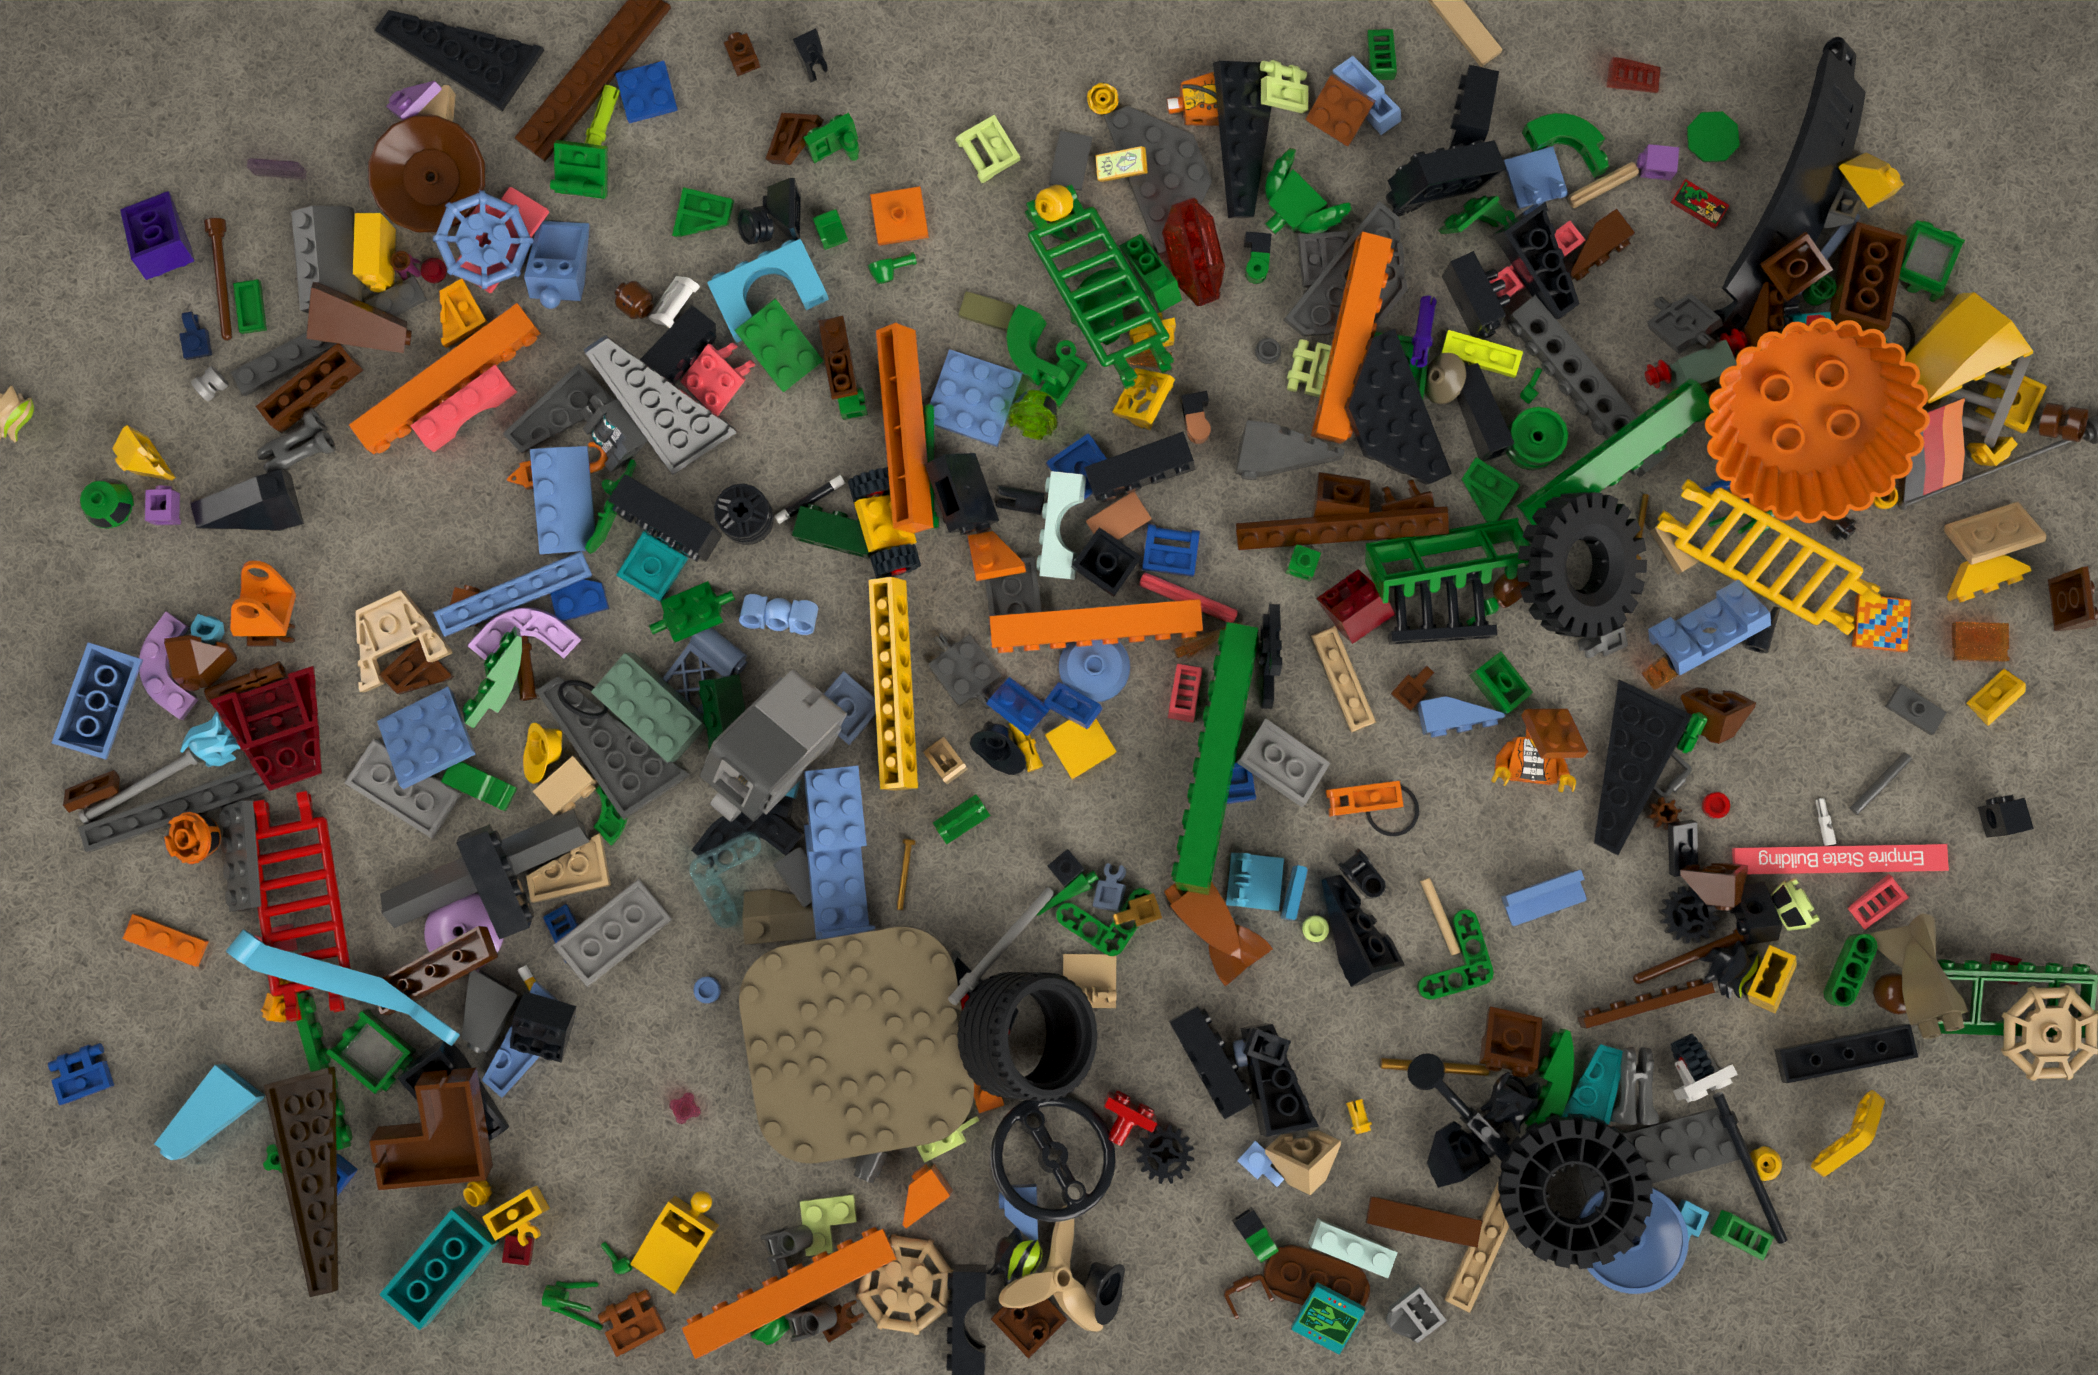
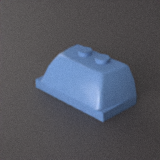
[51,642,143,759]

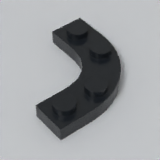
[691,812,803,867]

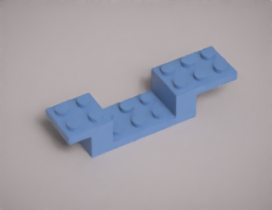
[804,766,875,940]

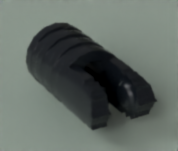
[995,485,1045,515]
[1745,606,1781,653]

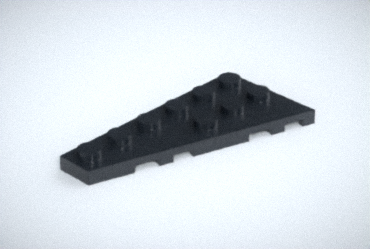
[374,10,544,112]
[1213,60,1272,218]
[1594,679,1692,856]

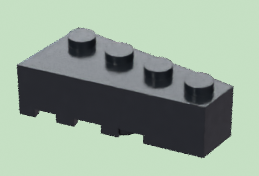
[1493,202,1580,319]
[640,306,717,385]
[456,824,534,940]

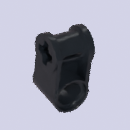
[1338,848,1386,899]

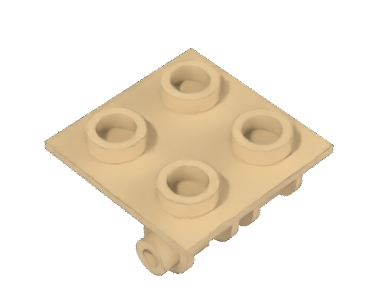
[1063,954,1116,1008]

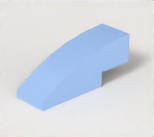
[1333,56,1401,135]

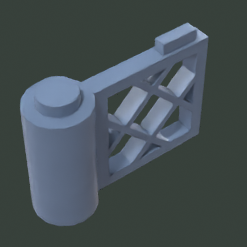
[663,627,748,714]

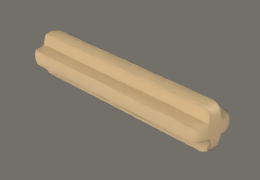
[1567,162,1639,208]

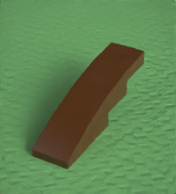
[1365,1196,1482,1248]

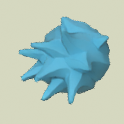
[180,712,241,767]

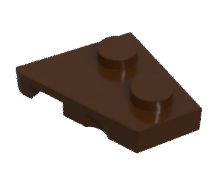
[766,113,824,165]
[379,639,454,695]

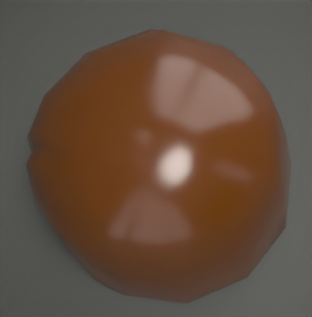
[1493,572,1530,609]
[1873,973,1906,1015]

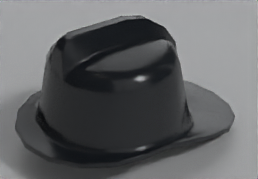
[970,721,1026,775]
[1085,1262,1125,1325]

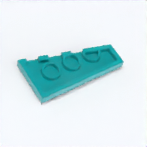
[1560,1044,1623,1125]

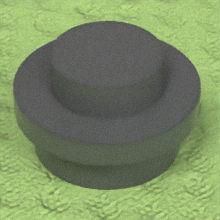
[1255,338,1281,364]

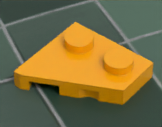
[439,278,488,348]

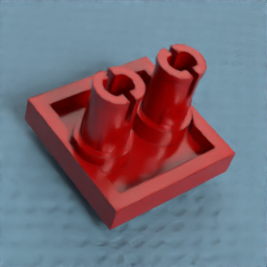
[1104,1090,1157,1146]

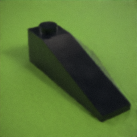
[190,469,304,531]
[1321,875,1405,987]
[397,1039,509,1141]

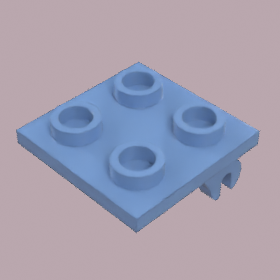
[1504,146,1568,209]

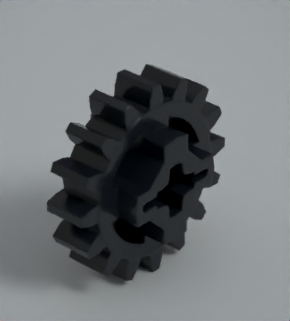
[1659,886,1720,944]
[1136,1124,1194,1184]

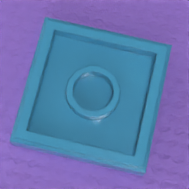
[1281,865,1308,921]

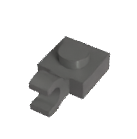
[1578,624,1628,658]

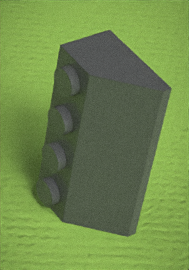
[291,206,362,314]

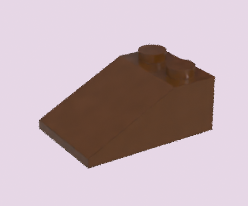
[2048,566,2098,631]

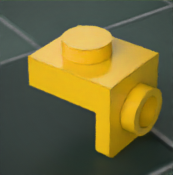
[1966,436,2018,466]

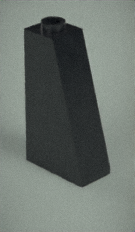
[1457,362,1515,462]

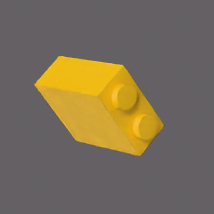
[353,213,396,292]
[1747,945,1797,1013]

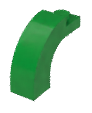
[1521,113,1609,179]
[1007,304,1070,387]

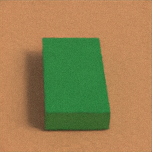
[233,279,267,334]

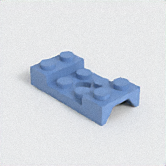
[1648,579,1771,676]

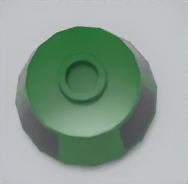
[80,478,134,529]

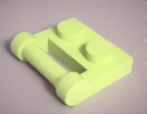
[955,115,1020,183]

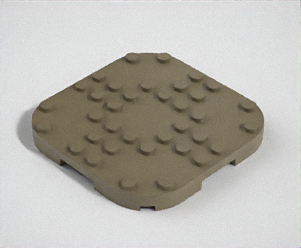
[739,925,974,1163]

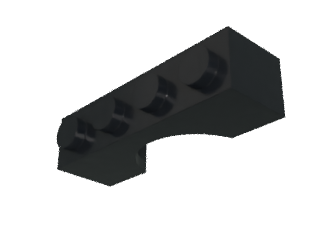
[947,1264,987,1375]

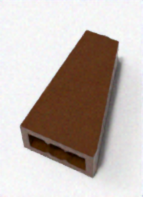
[306,282,412,353]

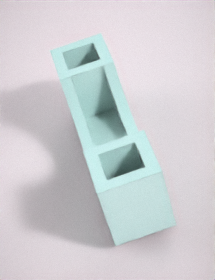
[1036,471,1086,580]

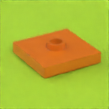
[870,186,929,246]

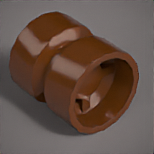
[2039,403,2088,442]

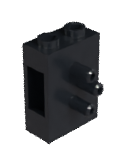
[1442,251,1511,340]
[925,453,999,535]

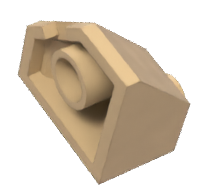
[1265,1130,1341,1195]

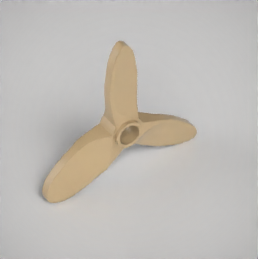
[999,1205,1103,1332]

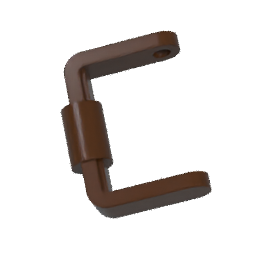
[1224,1274,1274,1319]

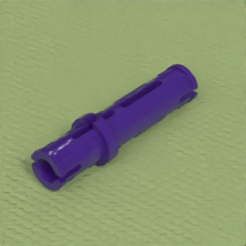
[1411,295,1437,367]

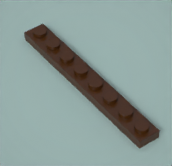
[1236,506,1449,550]

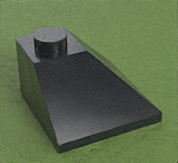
[763,178,801,241]

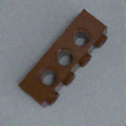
[255,343,363,433]

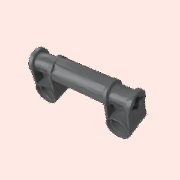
[760,1225,837,1342]

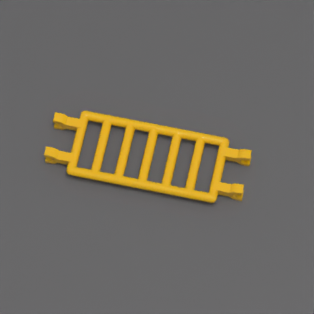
[1657,479,1881,635]

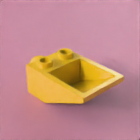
[630,1191,719,1294]

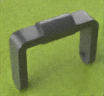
[1653,750,1692,798]

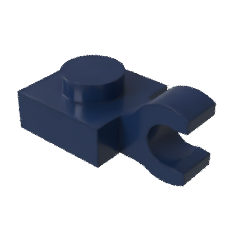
[179,311,212,360]

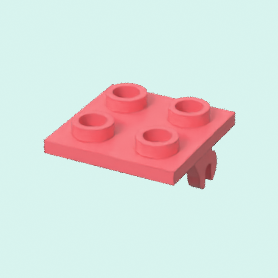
[680,342,755,416]

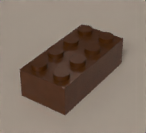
[1829,222,1907,333]

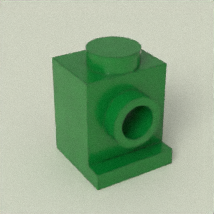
[838,386,868,420]

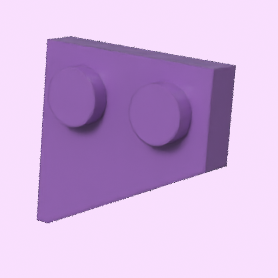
[386,81,442,120]

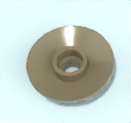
[1424,353,1466,404]

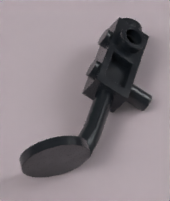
[1407,1053,1511,1162]

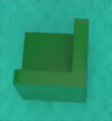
[813,209,848,250]

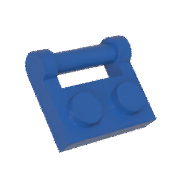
[1142,524,1200,577]

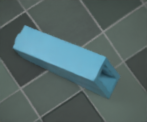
[154,1064,266,1160]

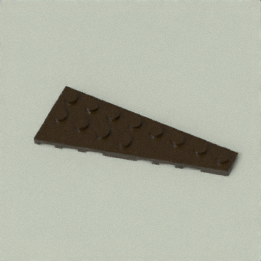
[264,1066,338,1297]

